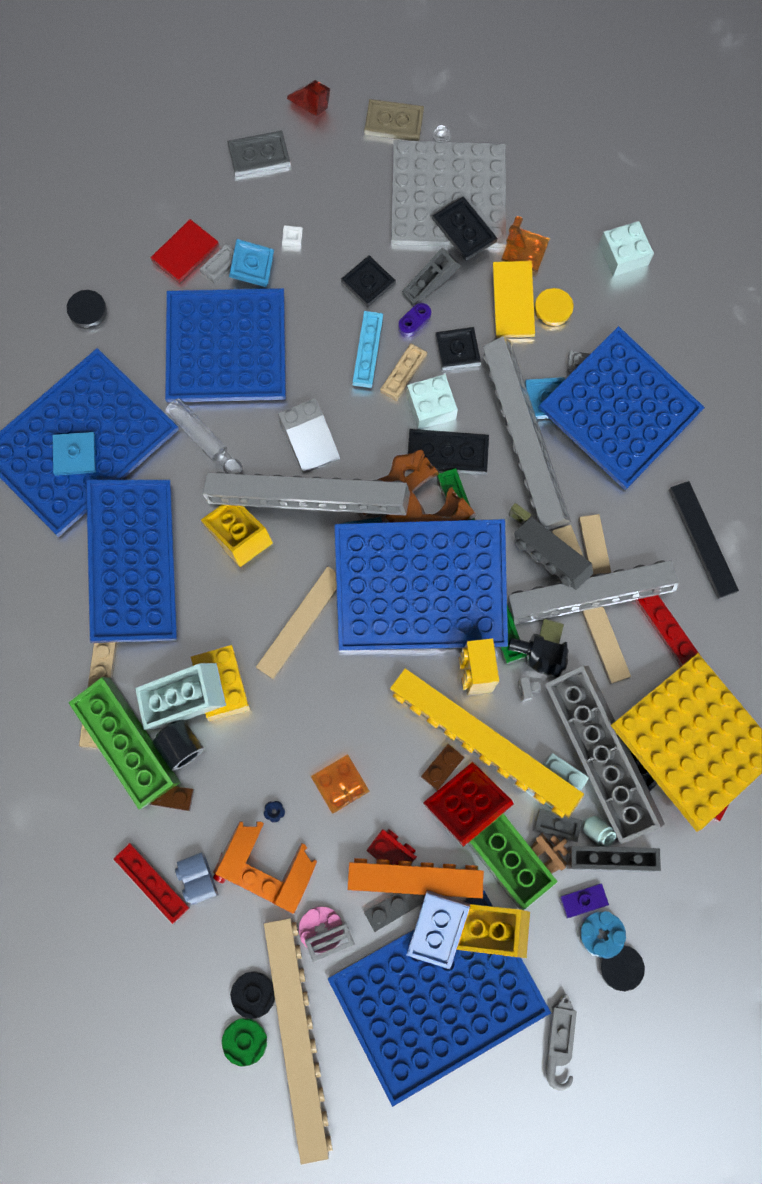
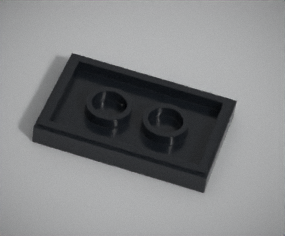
[432,196,498,261]

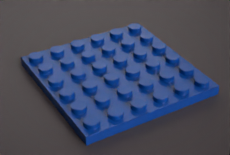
[165,288,286,402]
[538,326,705,490]

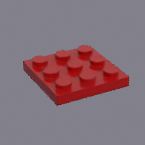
[423,762,514,847]

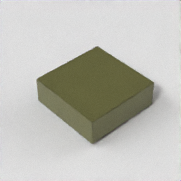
[508,503,532,525]
[539,619,564,644]

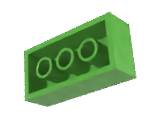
[468,813,558,910]

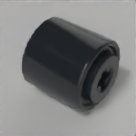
[152,720,204,771]

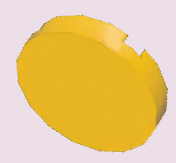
[534,288,574,326]

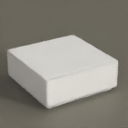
[282,225,303,248]

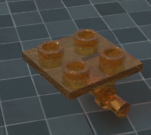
[501,216,550,272]
[311,754,370,814]

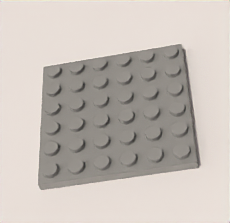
[391,140,506,248]

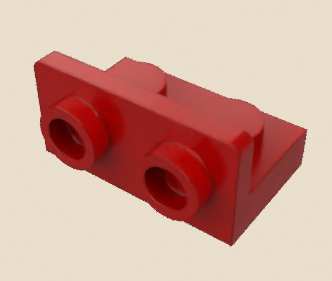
[366,829,417,865]

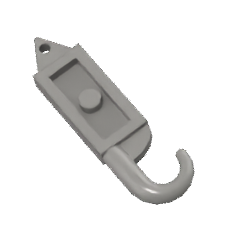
[546,994,577,1091]

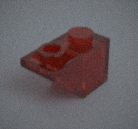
[287,80,330,116]

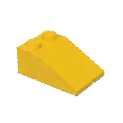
[201,505,273,567]
[456,904,530,958]

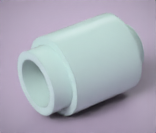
[583,816,616,847]

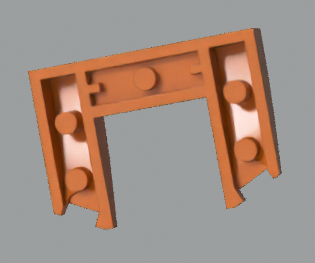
[213,821,317,914]

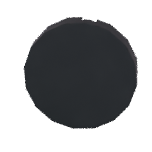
[67,290,107,328]
[599,945,645,992]
[230,971,275,1019]

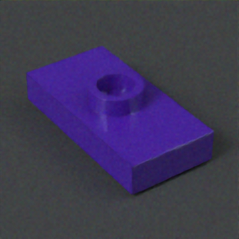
[560,883,609,918]

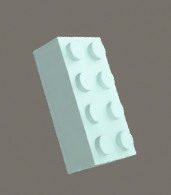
[135,663,226,730]

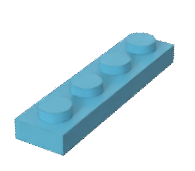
[353,311,383,388]

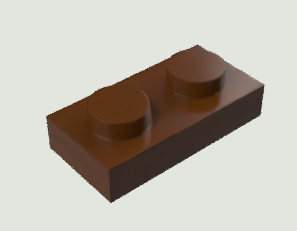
[421,744,465,791]
[148,786,194,811]

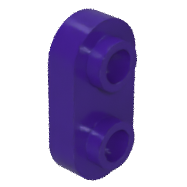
[398,303,431,337]

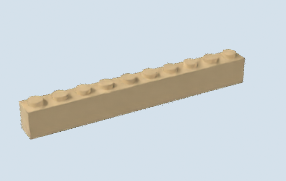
[264,918,333,1165]

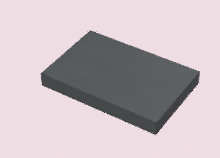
[227,130,290,177]

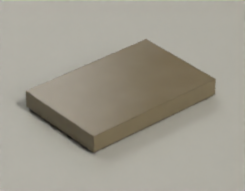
[364,99,424,141]

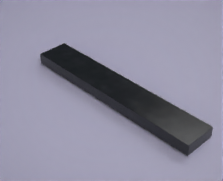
[669,481,739,599]

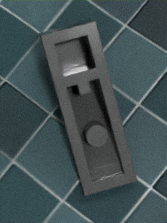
[402,248,462,305]

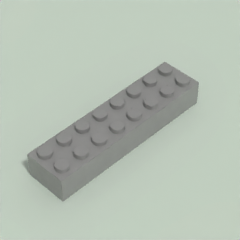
[545,666,665,844]

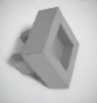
[518,676,542,702]

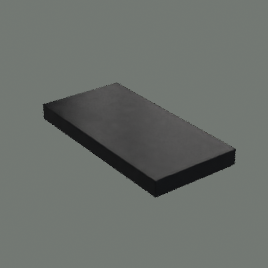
[408,429,489,475]

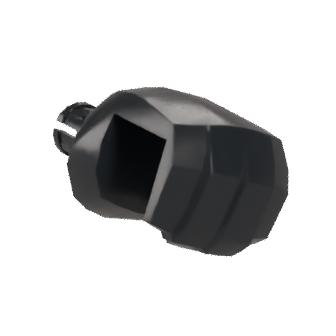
[508,634,569,678]

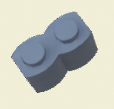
[175,852,218,905]

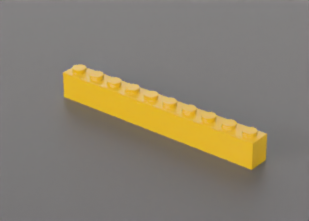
[390,668,584,819]

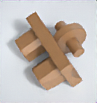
[531,833,569,874]

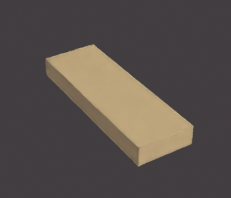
[380,343,427,401]
[578,514,611,577]

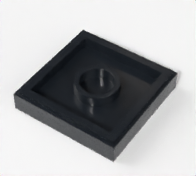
[341,255,396,307]
[435,327,481,371]

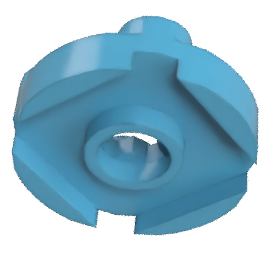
[581,911,626,959]

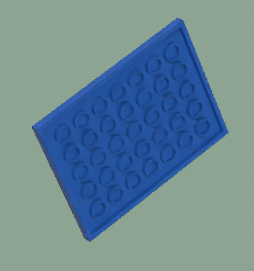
[0,348,179,537]
[335,519,508,651]
[328,890,551,1107]

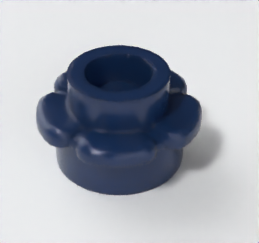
[263,801,285,823]

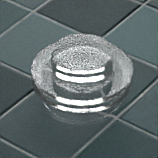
[433,125,451,142]

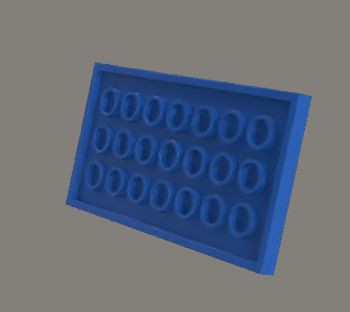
[86,480,177,643]

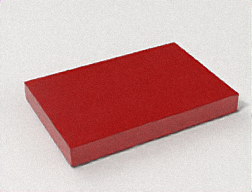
[151,219,219,284]

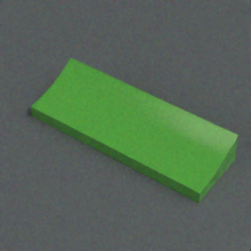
[69,677,181,810]

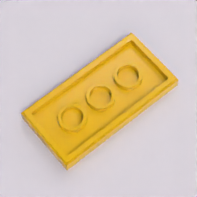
[492,261,535,338]

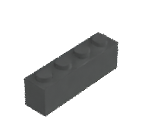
[514,517,593,590]
[567,846,661,872]

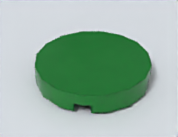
[222,1018,267,1067]

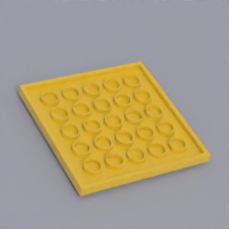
[610,653,762,832]

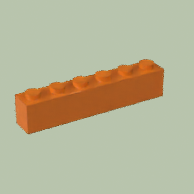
[347,858,484,898]

